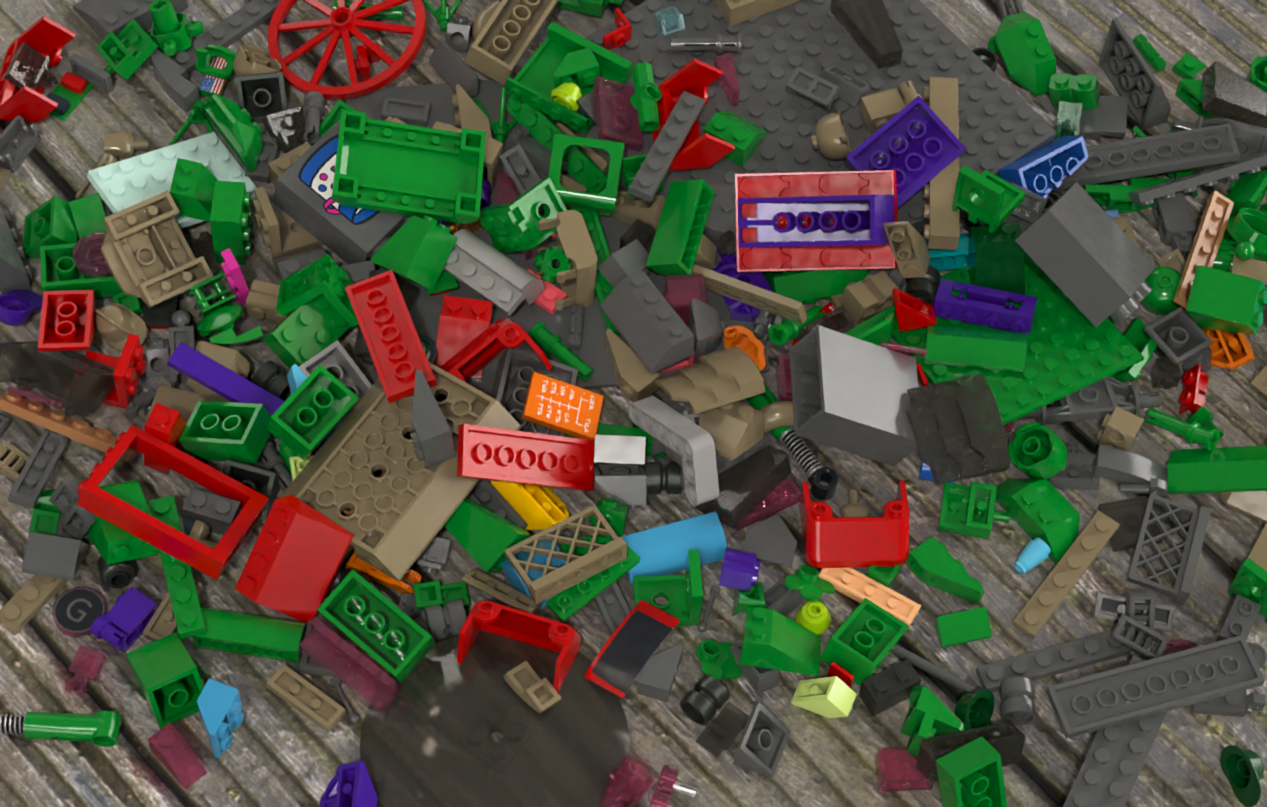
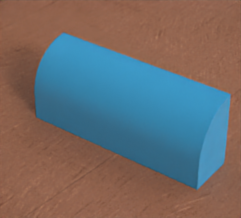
[622,511,727,585]

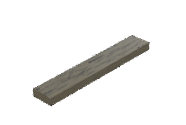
[680,264,807,324]

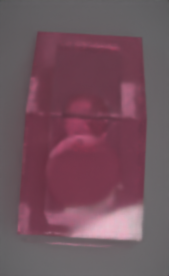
[148,722,207,790]
[875,748,936,792]
[599,754,654,807]

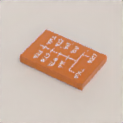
[521,372,604,440]

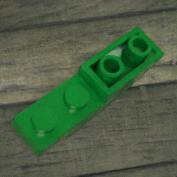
[1084,177,1173,214]

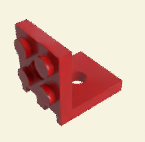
[71,334,147,409]

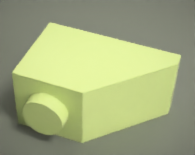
[791,676,857,718]

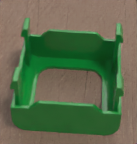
[548,133,625,216]

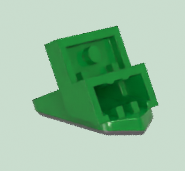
[900,685,964,762]

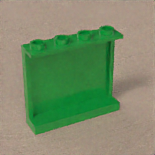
[506,22,632,135]

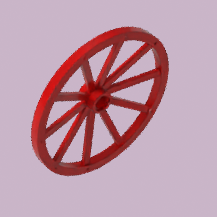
[268,0,427,100]

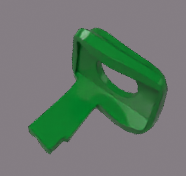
[195,45,235,80]

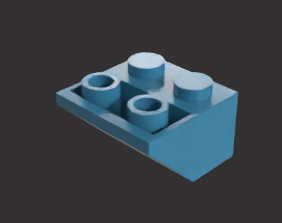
[500,540,566,610]
[197,678,244,758]

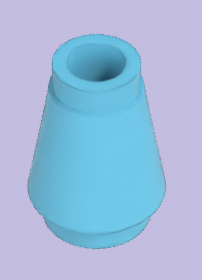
[1013,537,1051,575]

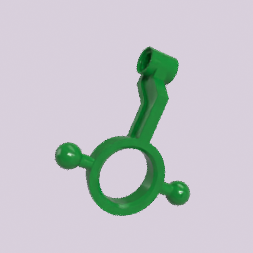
[1226,207,1267,261]

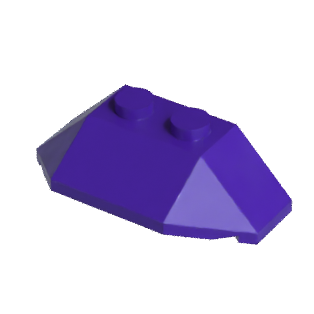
[320,760,378,807]

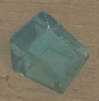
[653,6,685,35]

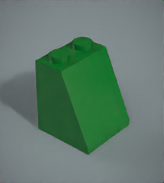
[370,215,458,291]
[1186,265,1267,335]
[86,480,158,564]
[126,632,204,729]

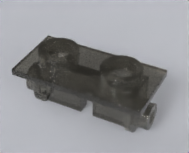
[188,231,220,276]

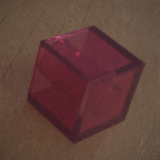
[662,274,707,326]

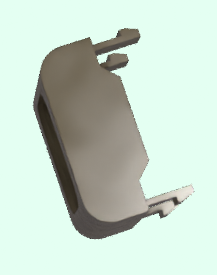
[538,210,597,311]

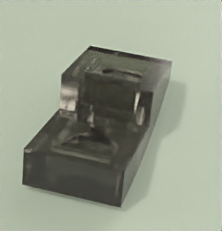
[695,702,749,758]

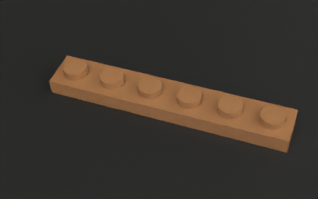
[1173,190,1234,309]
[0,392,140,462]

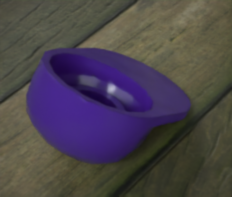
[0,290,43,326]

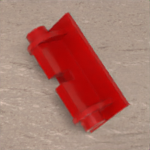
[1179,363,1209,415]

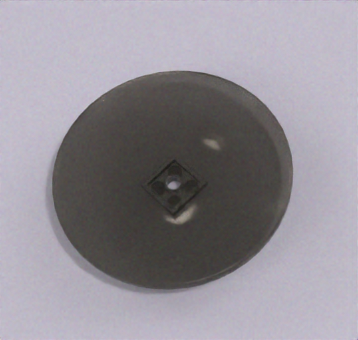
[360,630,630,807]

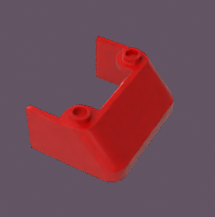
[0,16,76,123]
[652,58,735,171]
[440,318,553,398]
[799,480,909,568]
[457,601,581,693]

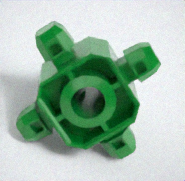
[147,0,204,57]

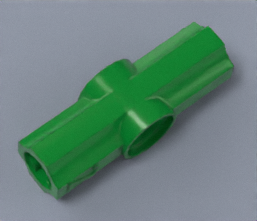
[630,62,662,133]

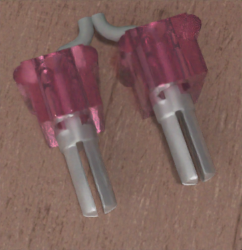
[641,765,698,807]

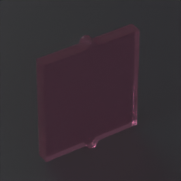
[879,343,927,358]
[7,386,62,407]

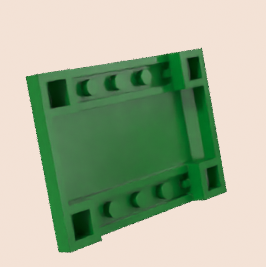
[331,109,486,224]

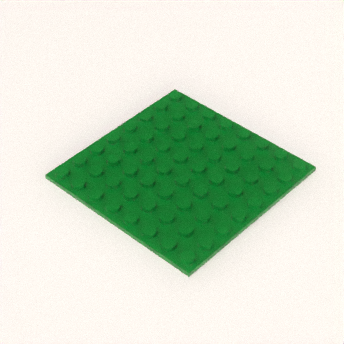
[874,251,1144,437]

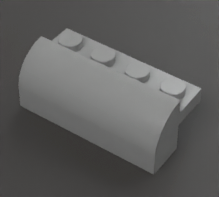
[443,229,545,316]

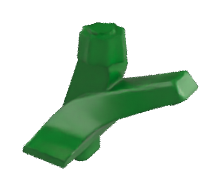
[1186,406,1224,439]

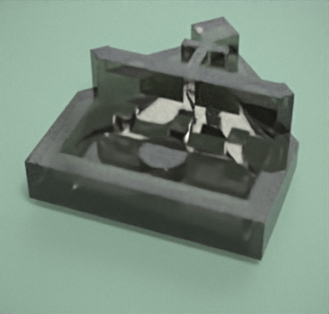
[4,42,58,90]

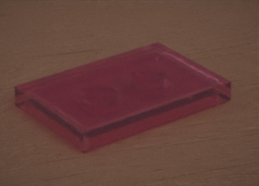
[594,76,643,151]

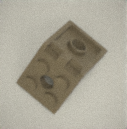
[252,186,324,258]

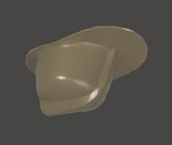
[95,303,147,351]

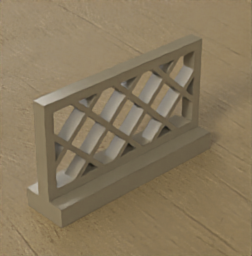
[504,505,627,605]

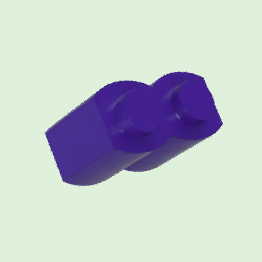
[719,548,761,591]

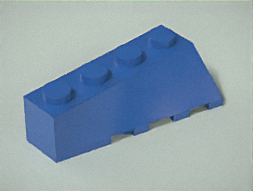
[998,136,1089,199]

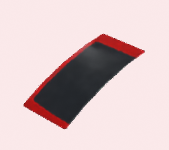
[584,600,680,698]

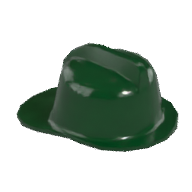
[954,689,994,745]
[1220,745,1264,807]

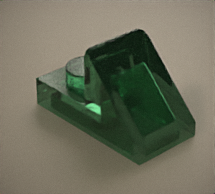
[1053,100,1083,141]

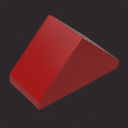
[892,288,937,332]

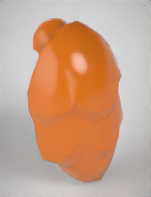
[724,325,767,371]

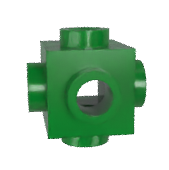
[533,246,571,283]
[589,498,629,537]

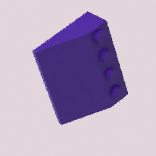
[844,96,967,209]

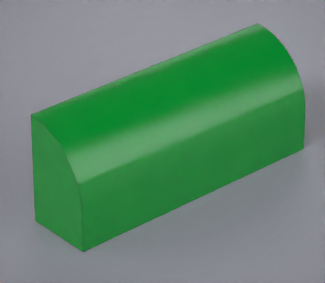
[646,179,715,277]
[192,607,307,663]

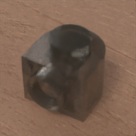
[1150,357,1181,389]

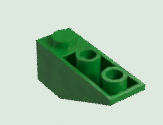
[906,536,984,605]

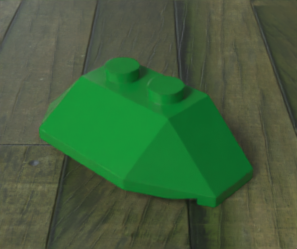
[993,12,1056,97]
[201,94,263,173]
[844,305,896,347]
[995,478,1080,565]

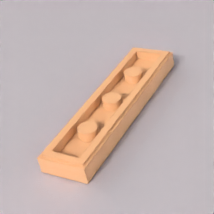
[818,567,921,627]

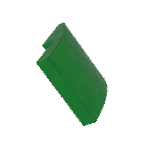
[209,326,263,347]

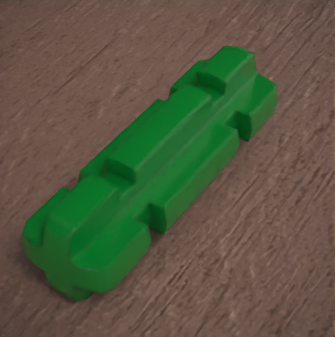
[1133,34,1167,72]

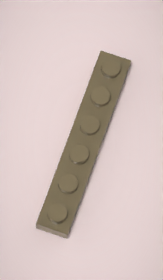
[1012,510,1120,640]

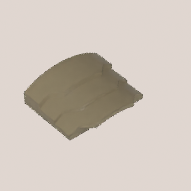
[101,190,214,308]
[655,346,765,415]

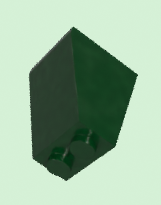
[967,222,1025,295]

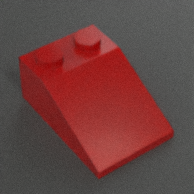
[38,290,98,351]
[433,295,493,379]

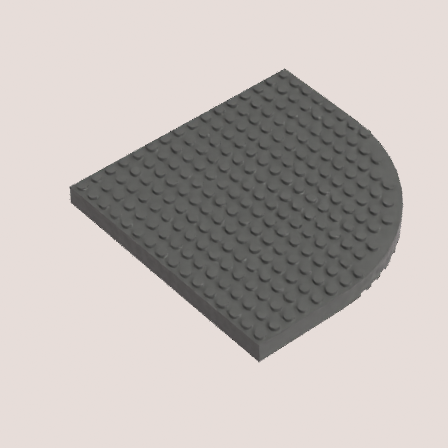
[557,0,1056,252]

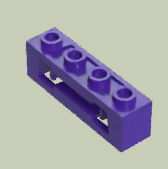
[934,279,1038,335]

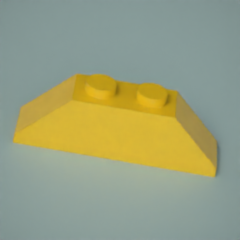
[491,481,569,530]

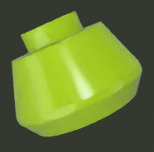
[551,82,582,112]
[795,601,831,635]

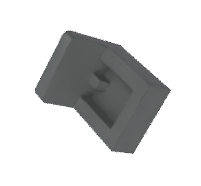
[417,537,452,574]

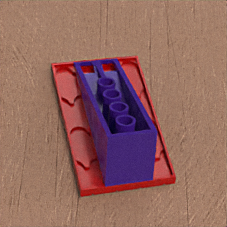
[735,170,898,272]

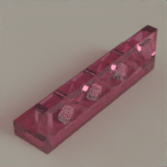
[300,617,398,712]

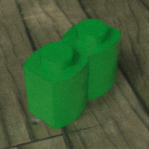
[1049,73,1100,110]

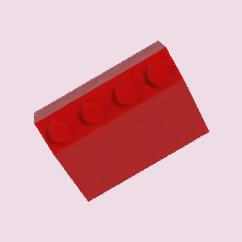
[235,494,354,623]

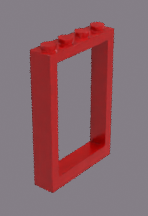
[77,424,269,580]

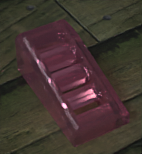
[714,53,740,107]

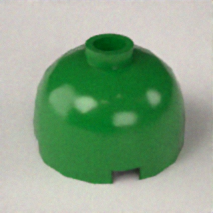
[1141,266,1182,316]

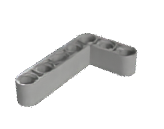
[628,396,719,507]

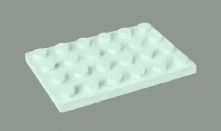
[87,132,257,229]

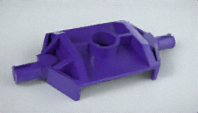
[712,244,772,322]

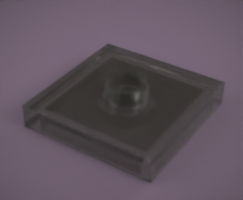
[1098,496,1163,552]

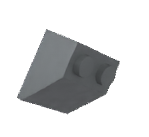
[272,244,326,282]

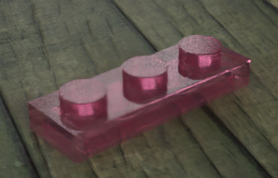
[724,478,801,531]

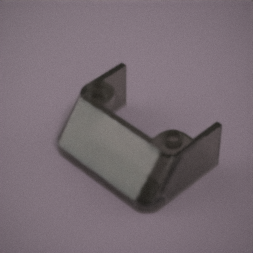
[0,341,115,417]

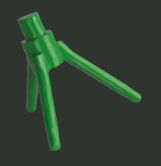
[422,0,462,32]
[474,87,518,146]
[169,100,217,146]

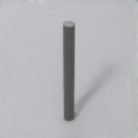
[891,645,975,693]

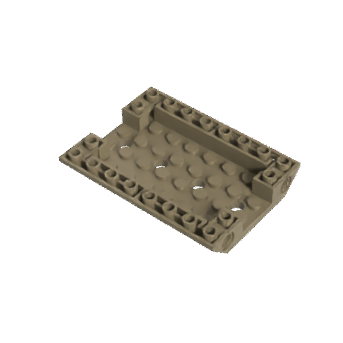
[279,362,521,582]

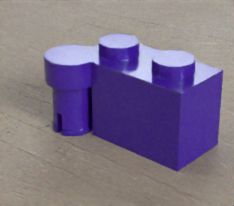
[90,587,158,653]

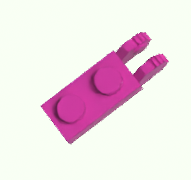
[220,248,249,305]

